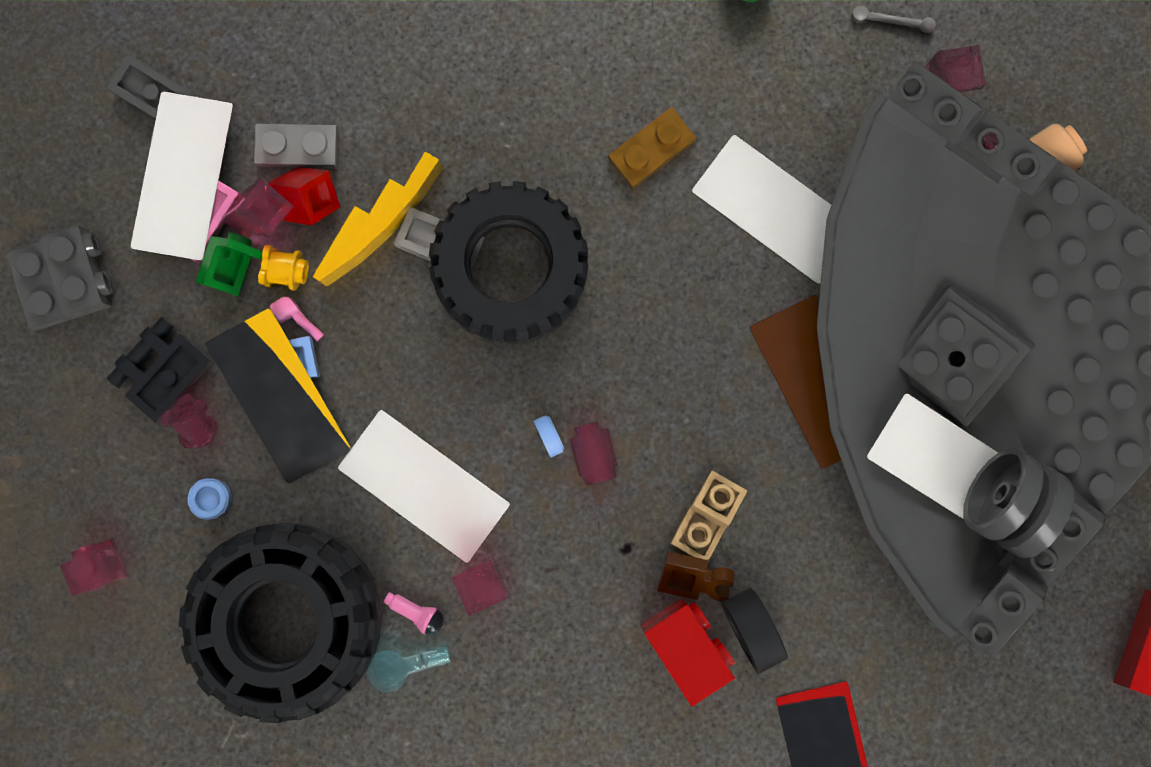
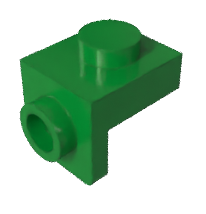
[195,232,262,297]

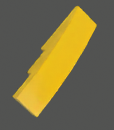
[313,152,443,287]

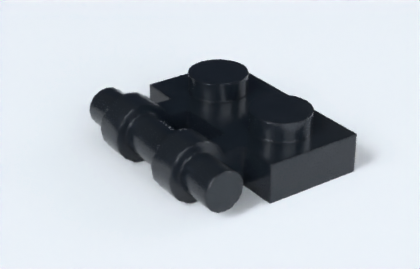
[107,316,214,423]

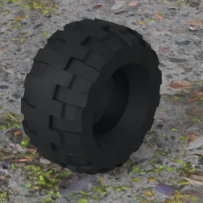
[178,523,382,723]

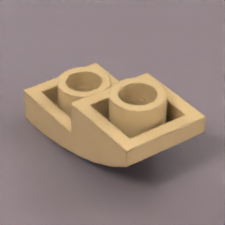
[668,470,747,561]

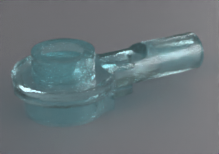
[367,647,450,692]

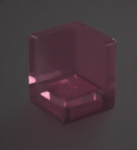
[926,45,986,92]

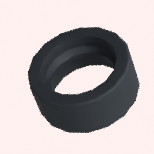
[722,588,788,674]

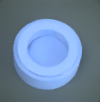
[534,415,565,458]
[187,478,232,520]

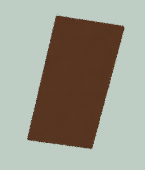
[750,295,841,469]

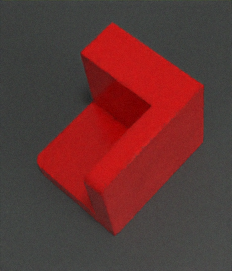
[268,167,341,225]

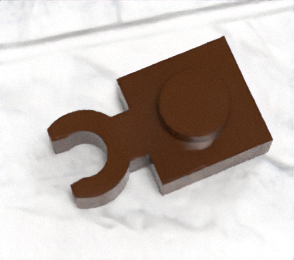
[657,551,735,602]

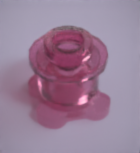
[160,394,218,449]

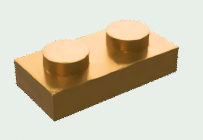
[608,107,697,190]

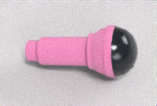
[384,592,444,635]

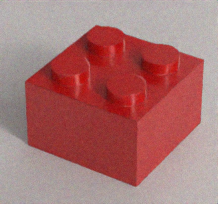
[640,598,736,707]

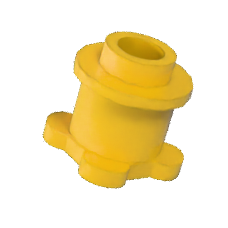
[258,244,309,291]

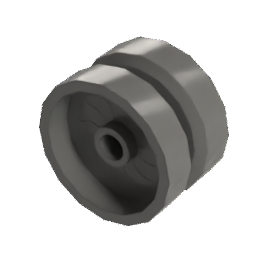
[963,447,1074,558]

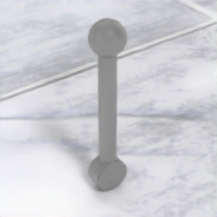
[852,5,936,33]

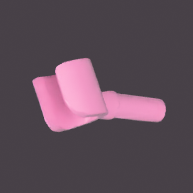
[270,297,324,342]

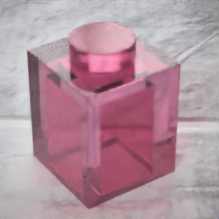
[451,557,510,616]

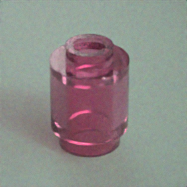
[568,422,618,485]

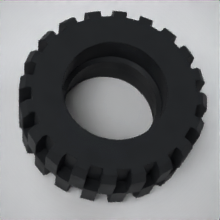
[429,181,589,344]

